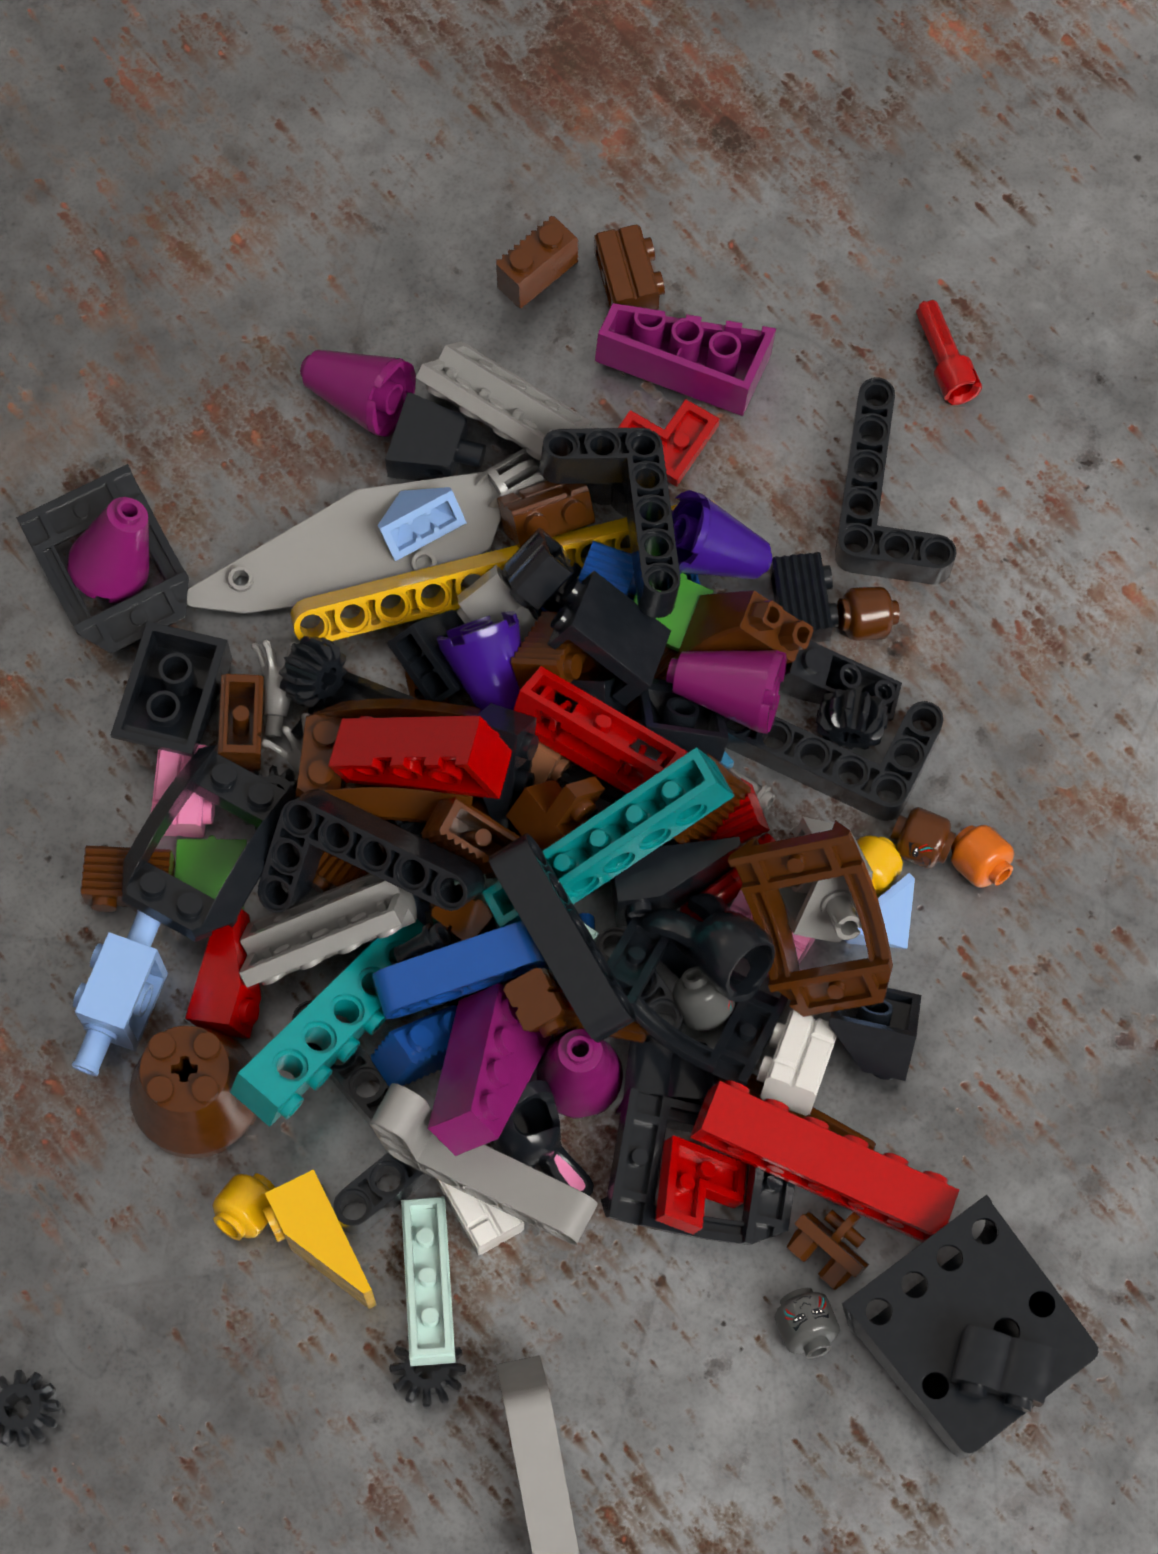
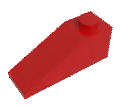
[185,909,261,1039]

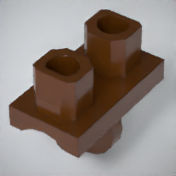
[787,1209,869,1290]

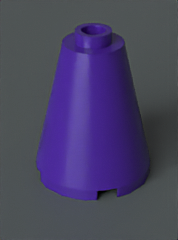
[671,490,772,580]
[436,611,521,711]

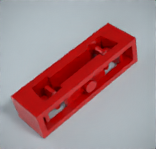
[514,666,687,794]

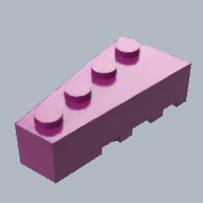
[595,303,777,416]
[428,983,552,1156]

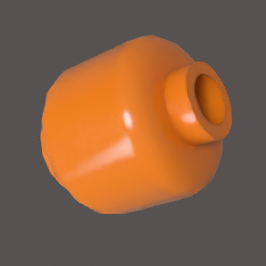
[951,825,1014,888]

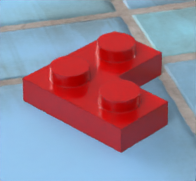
[618,399,720,487]
[655,1135,747,1235]

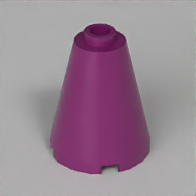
[300,350,416,437]
[67,497,150,603]
[667,650,787,734]
[536,1029,623,1119]

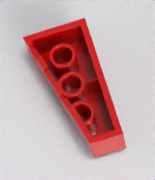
[328,716,512,799]

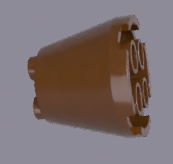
[129,1026,257,1158]

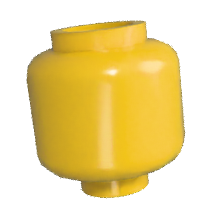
[857,835,903,898]
[212,1173,275,1240]

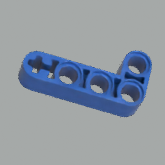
[372,921,550,1019]

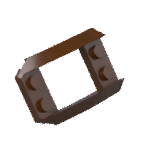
[295,698,481,823]
[728,820,893,1017]

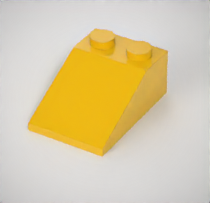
[262,1169,377,1309]

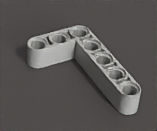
[370,1083,598,1245]
[496,1355,579,1554]

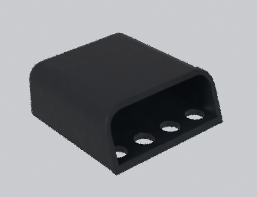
[842,1194,1099,1459]

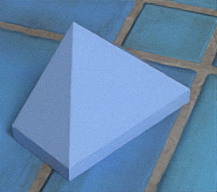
[377,487,467,561]
[844,873,915,949]

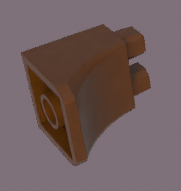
[676,590,814,664]

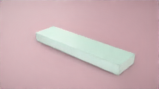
[401,1196,456,1367]

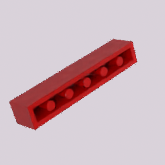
[690,1080,960,1243]

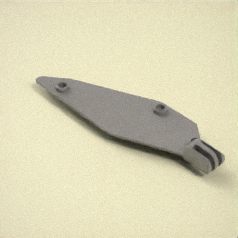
[187,447,547,614]

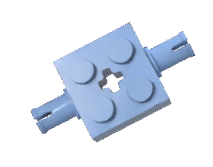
[72,910,168,1076]

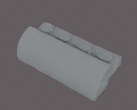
[416,341,592,460]
[239,874,417,987]

